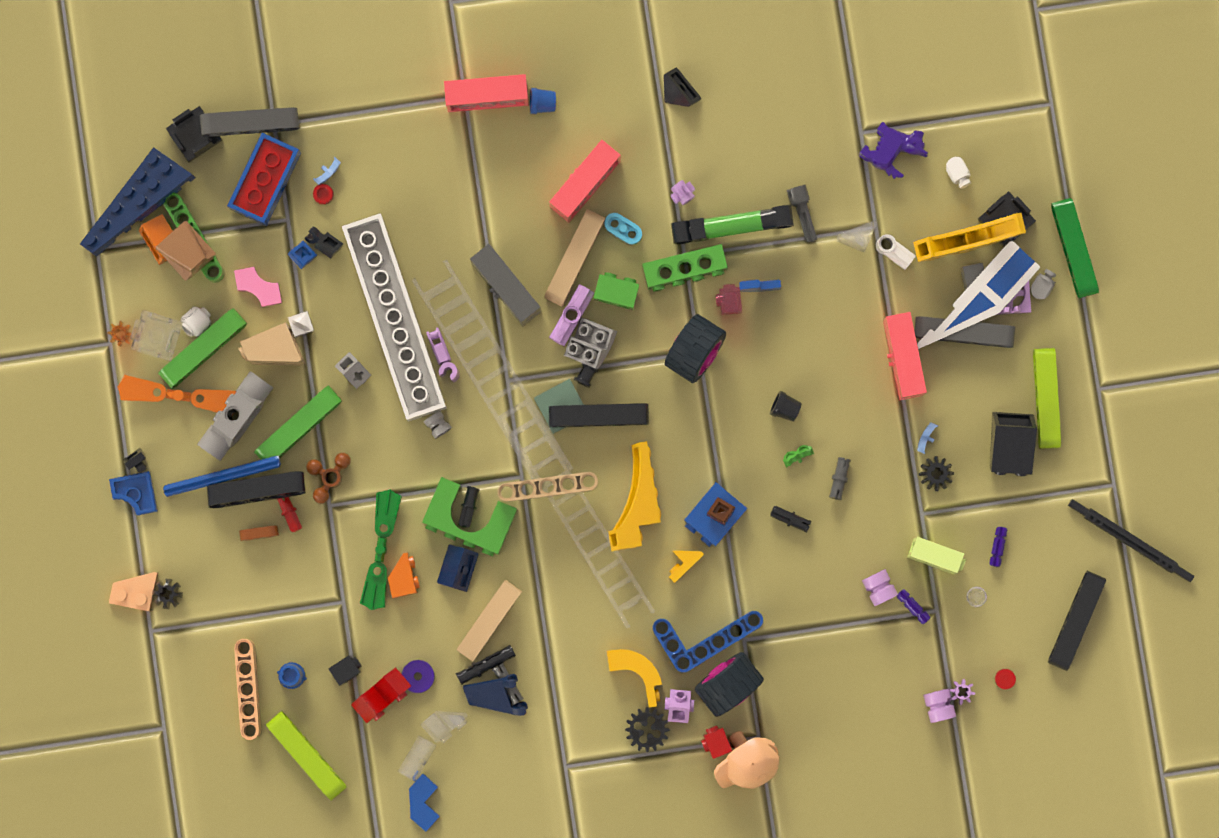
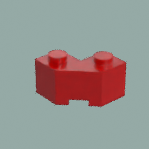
[351,667,411,723]

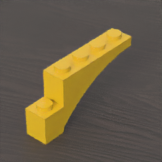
[913,213,1026,262]
[608,441,661,552]

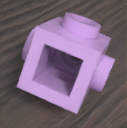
[665,689,694,723]

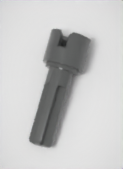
[786,184,817,243]

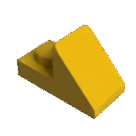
[669,551,704,583]

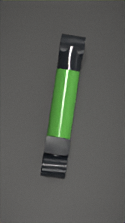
[671,205,794,244]

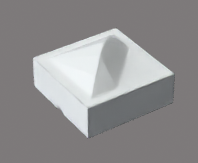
[288,311,314,337]

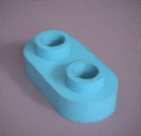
[604,213,642,245]

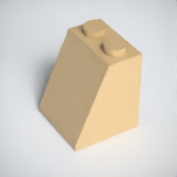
[239,322,305,366]

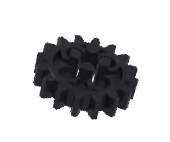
[625,707,670,752]

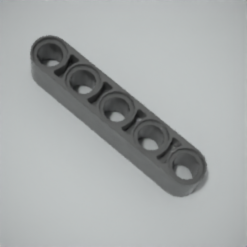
[199,107,300,137]
[914,316,1016,348]

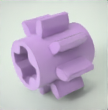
[670,180,695,205]
[949,679,975,705]

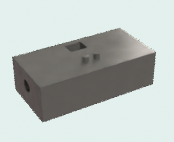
[470,244,542,327]

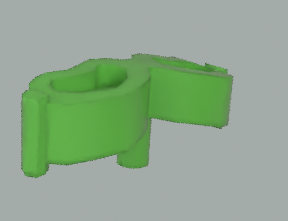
[783,445,814,468]

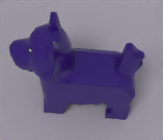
[859,122,928,179]

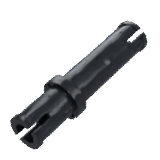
[455,645,516,685]

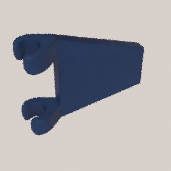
[463,674,528,716]

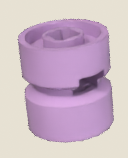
[862,569,898,607]
[923,688,956,723]

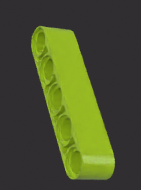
[1033,348,1061,449]
[266,711,347,801]

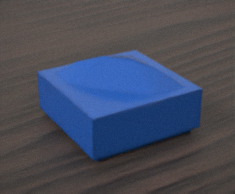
[288,241,317,269]

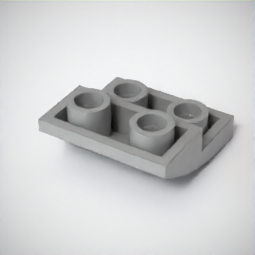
[564,318,617,369]

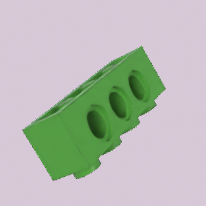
[642,244,728,292]

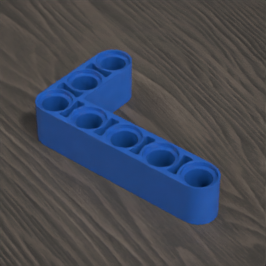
[653,611,763,672]

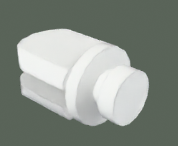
[946,157,971,189]

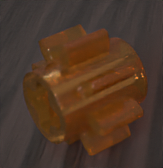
[107,321,134,347]

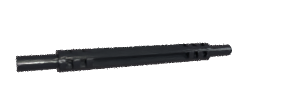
[1068,499,1194,583]

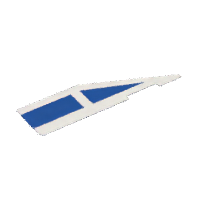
[917,241,1040,349]

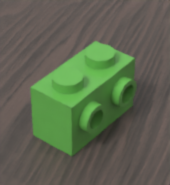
[594,272,639,310]

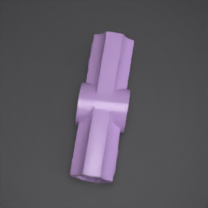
[549,284,595,347]

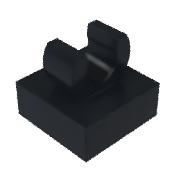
[123,448,146,473]

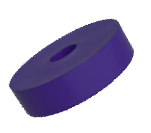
[402,660,435,693]

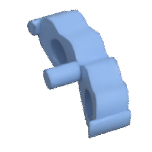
[313,157,341,185]
[917,422,938,454]

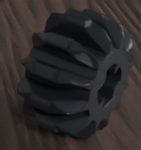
[919,456,954,491]

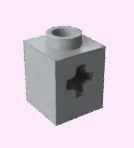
[335,352,371,389]

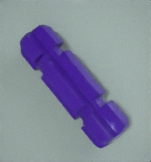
[989,527,1008,567]
[897,589,930,624]

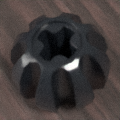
[152,579,183,609]

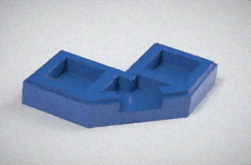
[739,279,781,292]
[409,773,440,832]

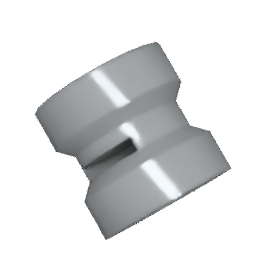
[424,411,452,439]

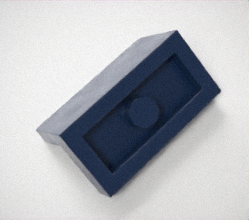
[437,544,479,592]

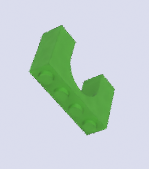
[422,477,518,557]

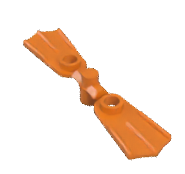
[117,375,236,416]

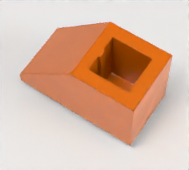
[388,552,420,599]

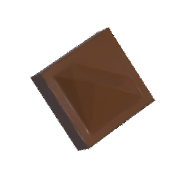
[707,497,735,526]

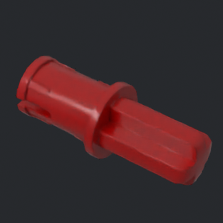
[277,497,302,533]

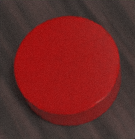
[313,184,334,205]
[995,669,1016,689]

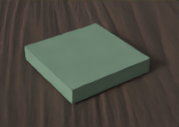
[534,379,584,434]

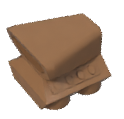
[156,221,216,281]

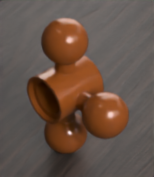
[306,453,351,504]

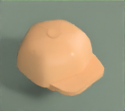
[714,731,779,789]

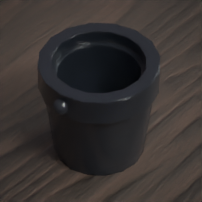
[770,391,802,422]

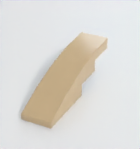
[456,580,522,661]

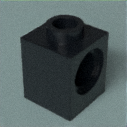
[328,655,362,686]

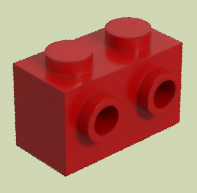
[701,725,732,759]

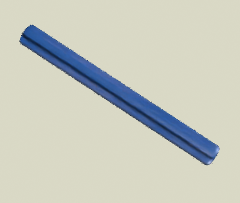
[163,456,281,497]

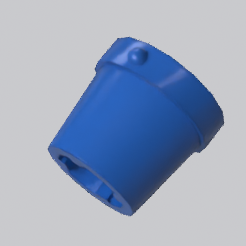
[529,88,556,114]
[277,662,307,689]

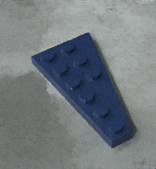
[80,147,196,257]

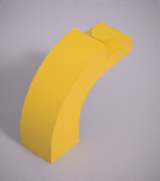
[607,649,662,707]

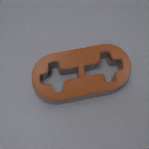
[239,525,279,541]

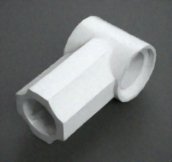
[876,234,916,270]

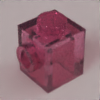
[715,284,742,315]

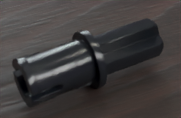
[458,486,480,528]
[770,506,811,533]

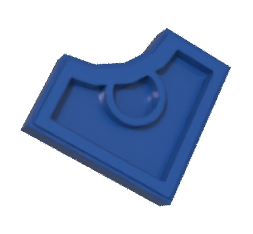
[109,471,158,516]

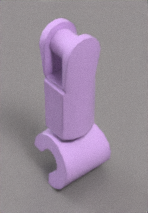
[426,327,460,383]

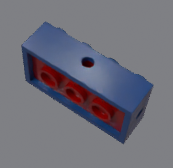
[227,133,301,226]

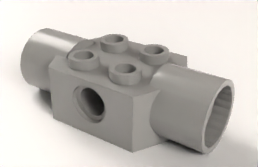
[197,371,273,461]

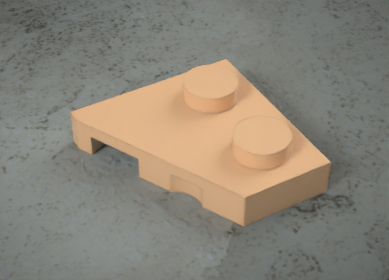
[109,572,158,612]

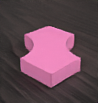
[234,267,282,307]

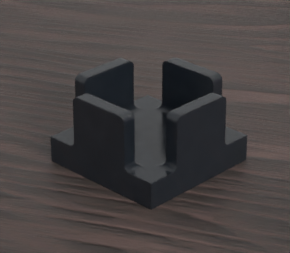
[166,106,223,162]
[978,191,1036,247]

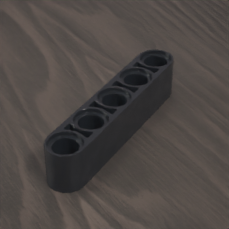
[548,403,649,428]
[207,471,306,508]
[1048,570,1106,671]

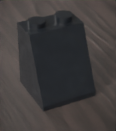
[990,412,1037,476]

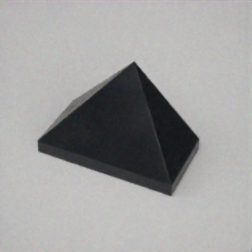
[663,67,702,107]

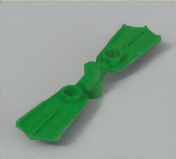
[360,489,402,611]

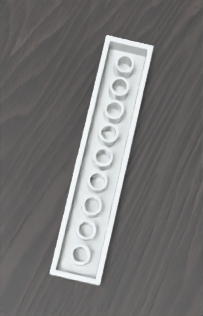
[342,213,447,422]

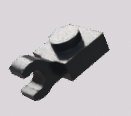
[305,226,343,259]

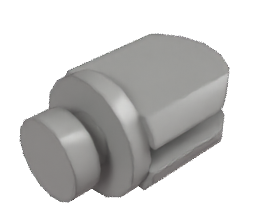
[1031,269,1056,299]

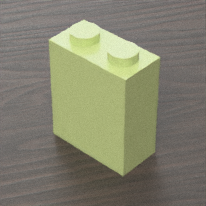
[907,537,966,574]

